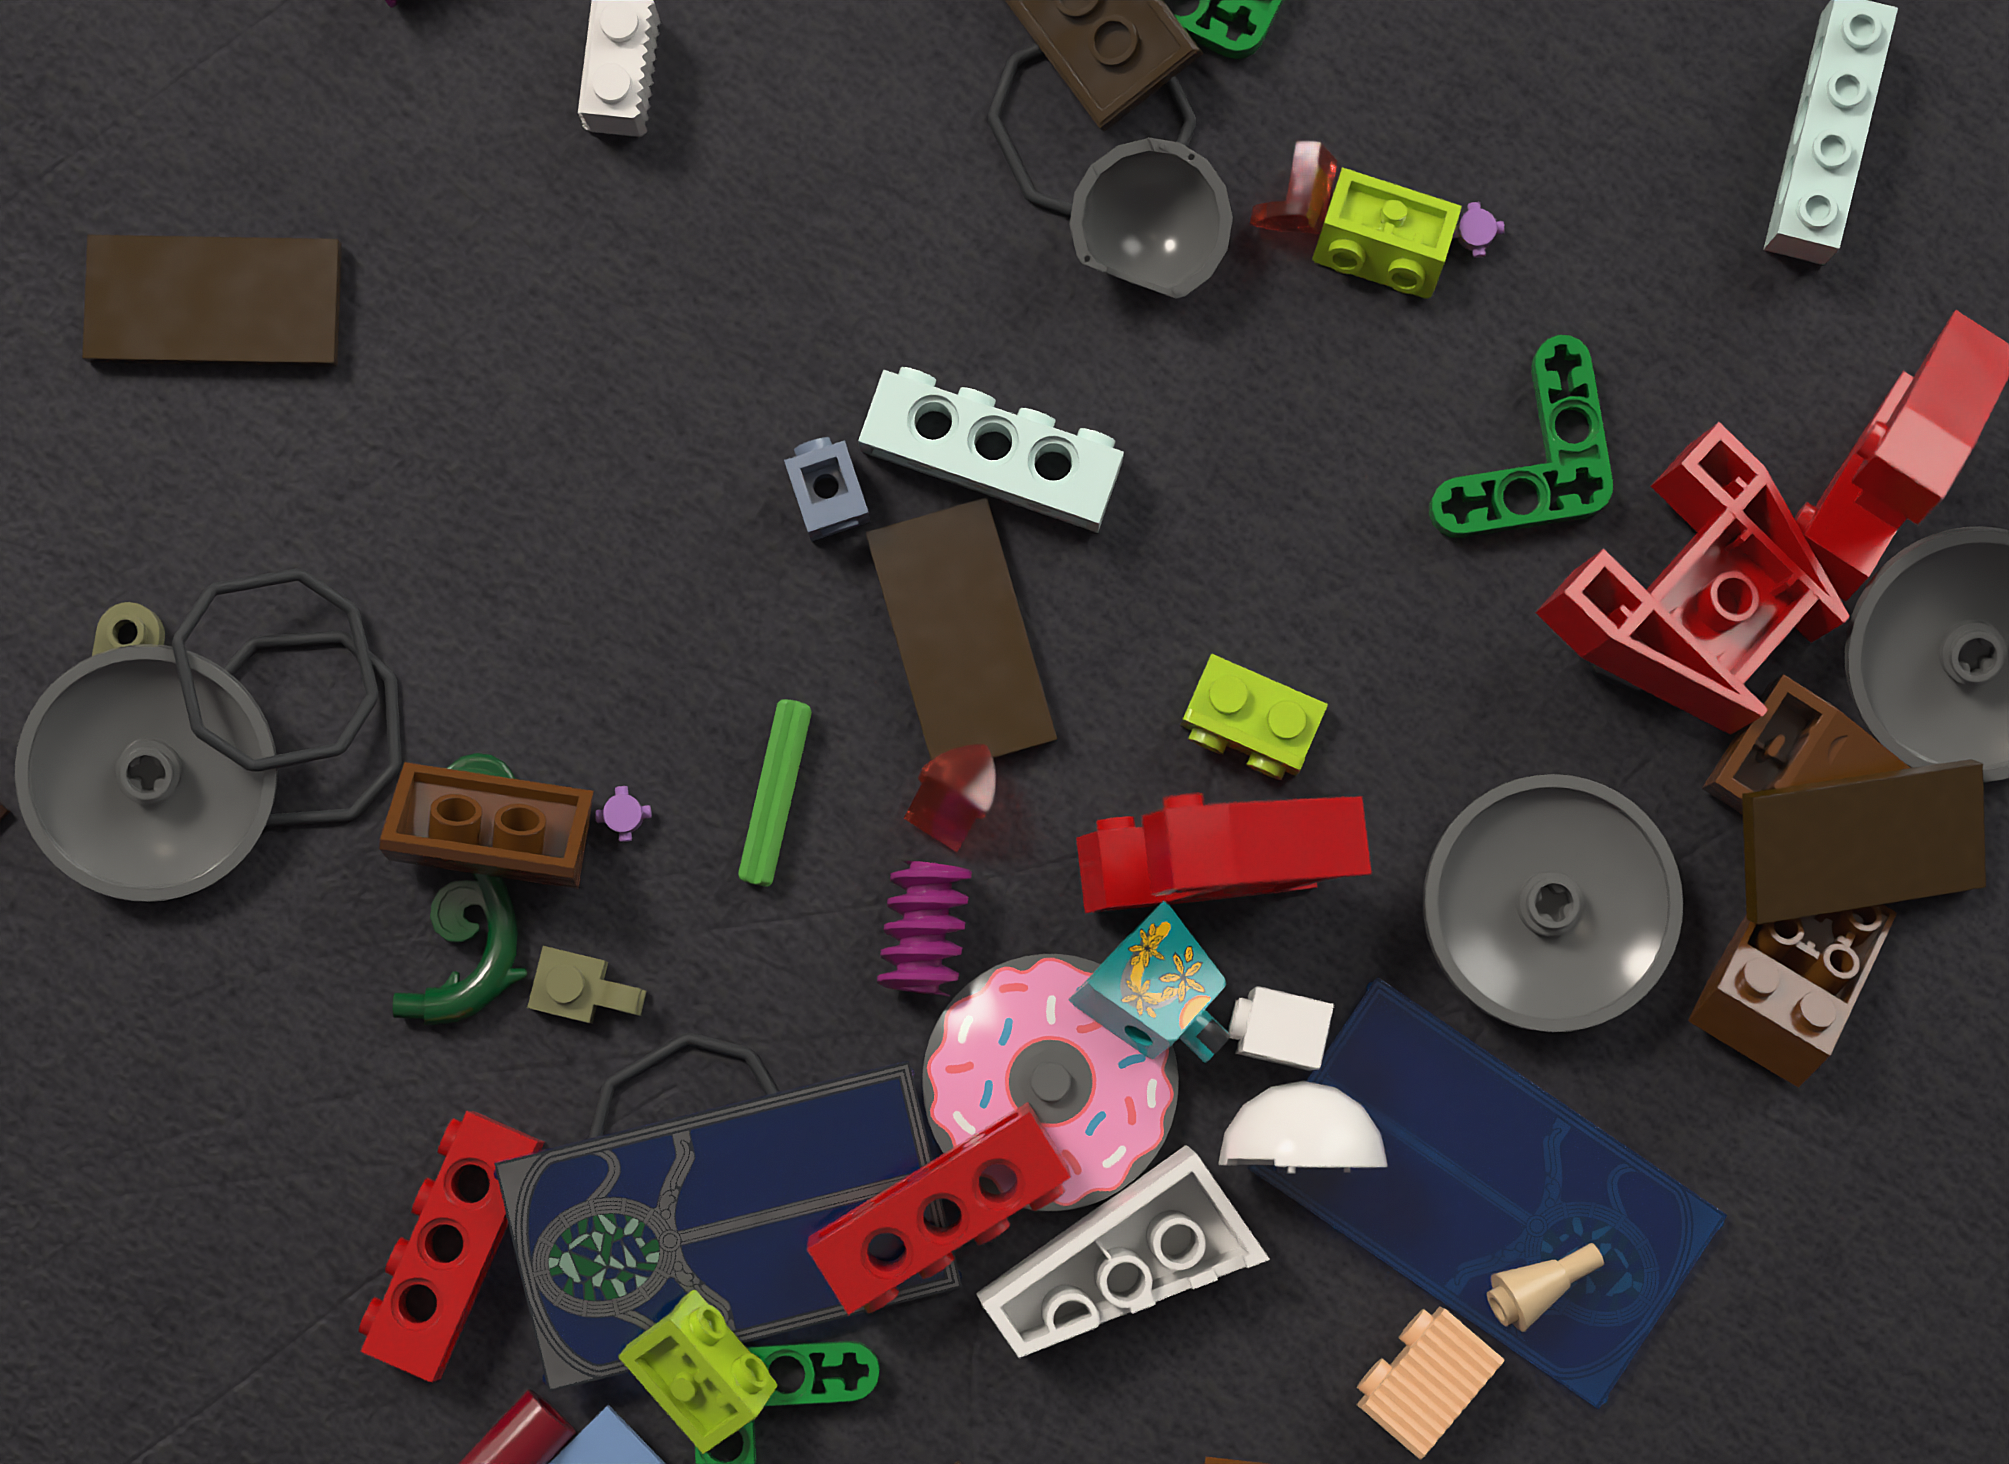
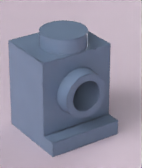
[784,437,871,541]

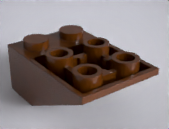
[1702,674,1910,815]
[1688,904,1897,1088]

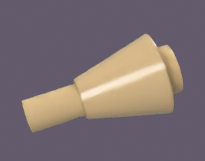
[1487,1243,1604,1332]

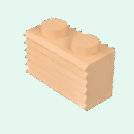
[1357,1306,1504,1460]

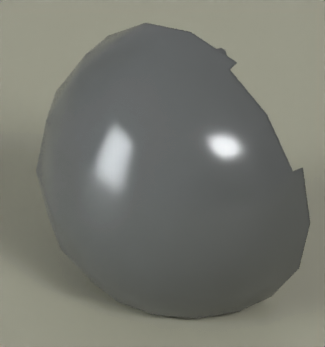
[1069,138,1233,298]

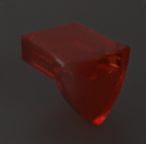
[1250,140,1337,235]
[903,744,995,852]

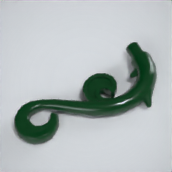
[393,753,528,1025]

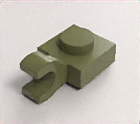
[527,946,647,1024]

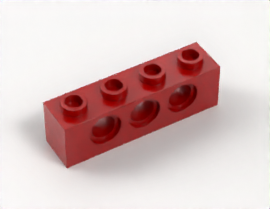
[807,1102,1071,1315]
[358,1111,545,1383]

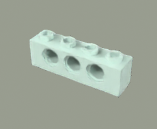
[1764,0,1898,265]
[858,367,1124,533]

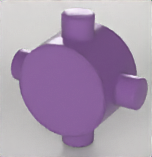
[1452,202,1504,257]
[595,786,652,842]

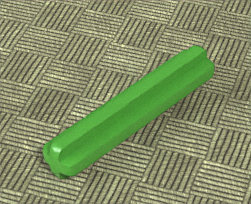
[738,699,812,886]

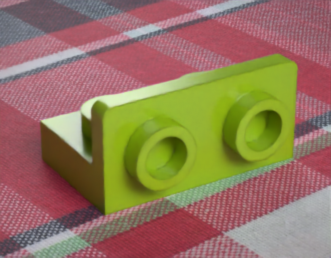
[1313,167,1462,298]
[1180,654,1328,780]
[618,1290,777,1454]

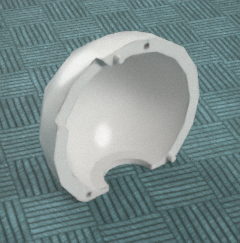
[1218,1081,1387,1173]

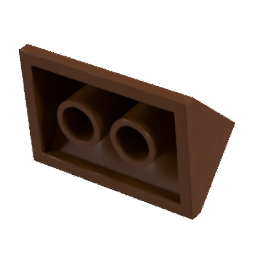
[379,762,594,889]

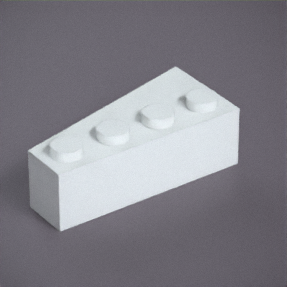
[976,1145,1270,1357]

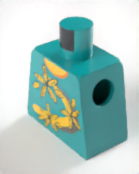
[1068,901,1231,1063]

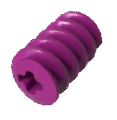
[877,861,972,997]

